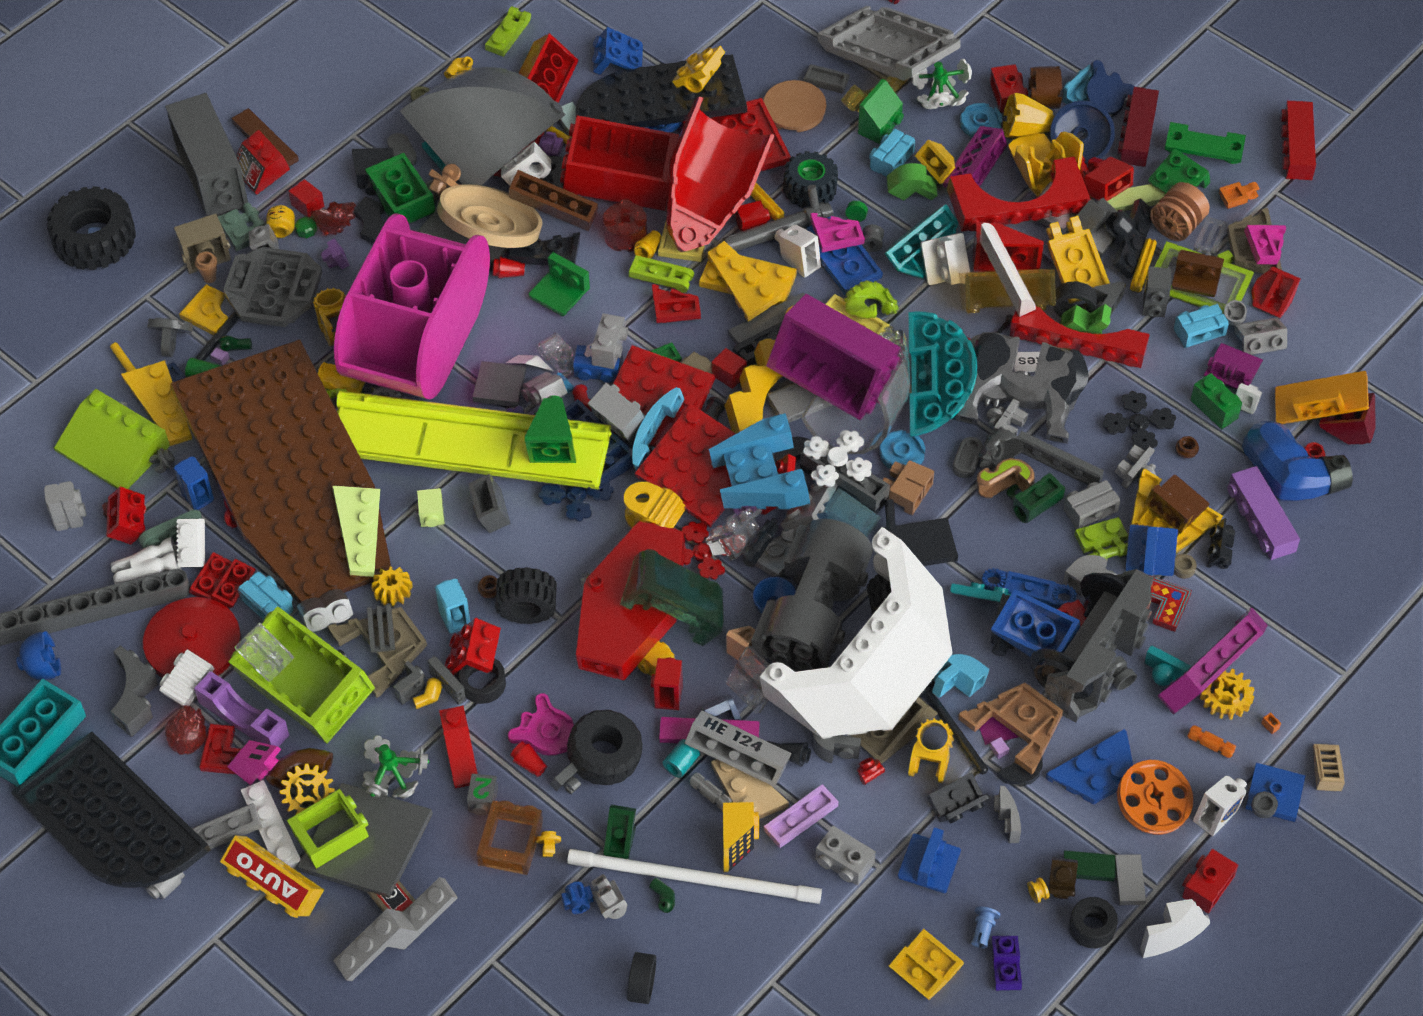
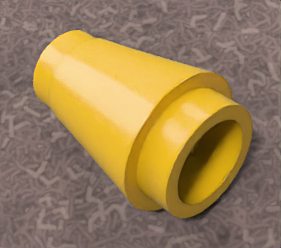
[634,230,662,259]

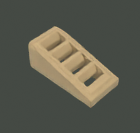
[1313,744,1345,791]

